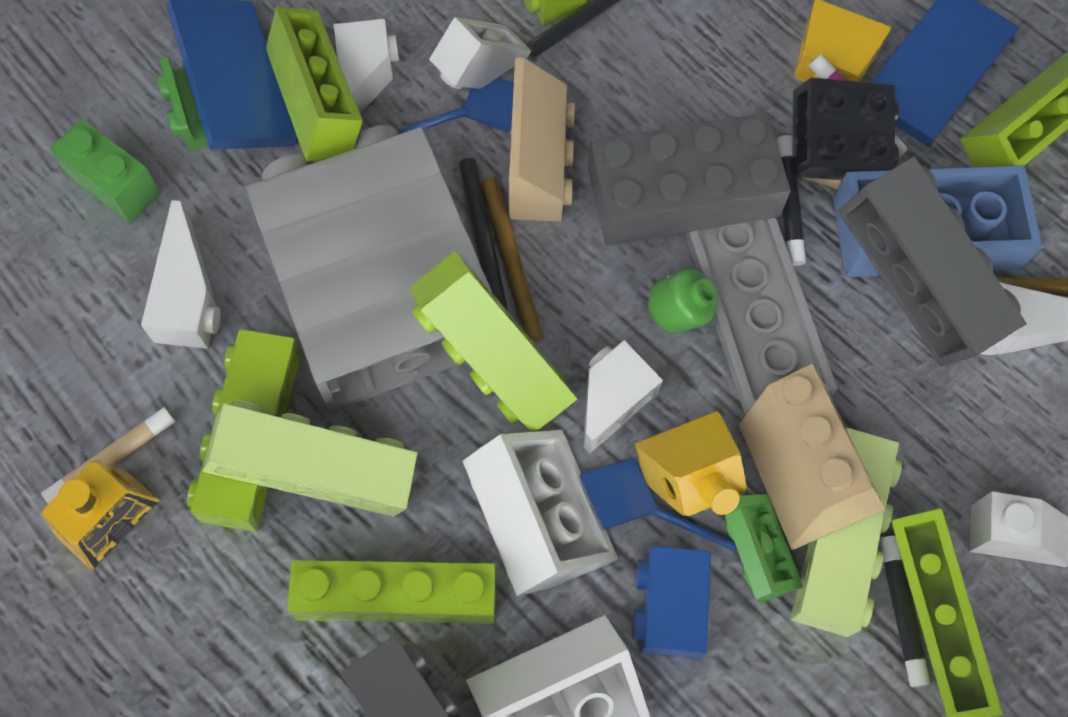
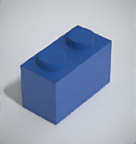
[632,546,711,659]

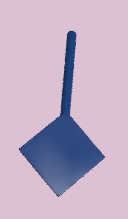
[397,77,514,134]
[579,458,737,551]

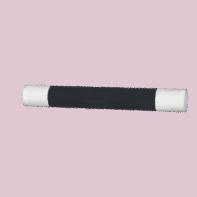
[776,135,806,266]
[879,536,931,687]

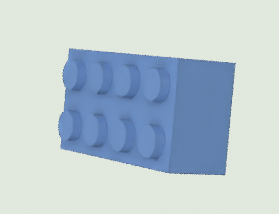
[833,166,1042,277]

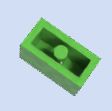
[49,118,161,224]

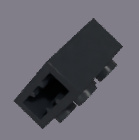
[792,77,899,180]

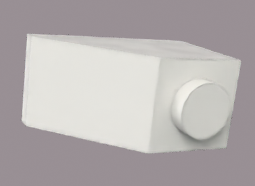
[429,17,531,89]
[334,19,399,114]
[583,340,663,454]
[969,492,1068,567]

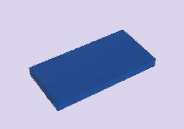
[167,0,298,150]
[870,0,1019,147]

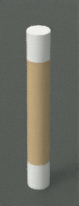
[41,407,175,504]

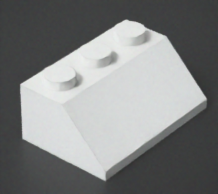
[463,430,618,596]
[466,615,650,717]

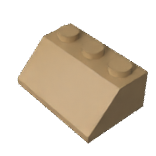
[509,57,575,221]
[739,364,885,550]

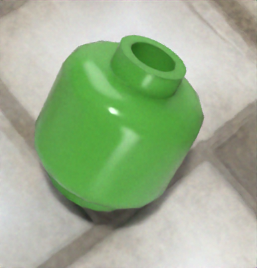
[648,268,717,334]

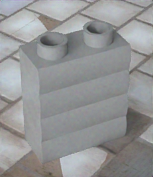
[245,125,492,412]

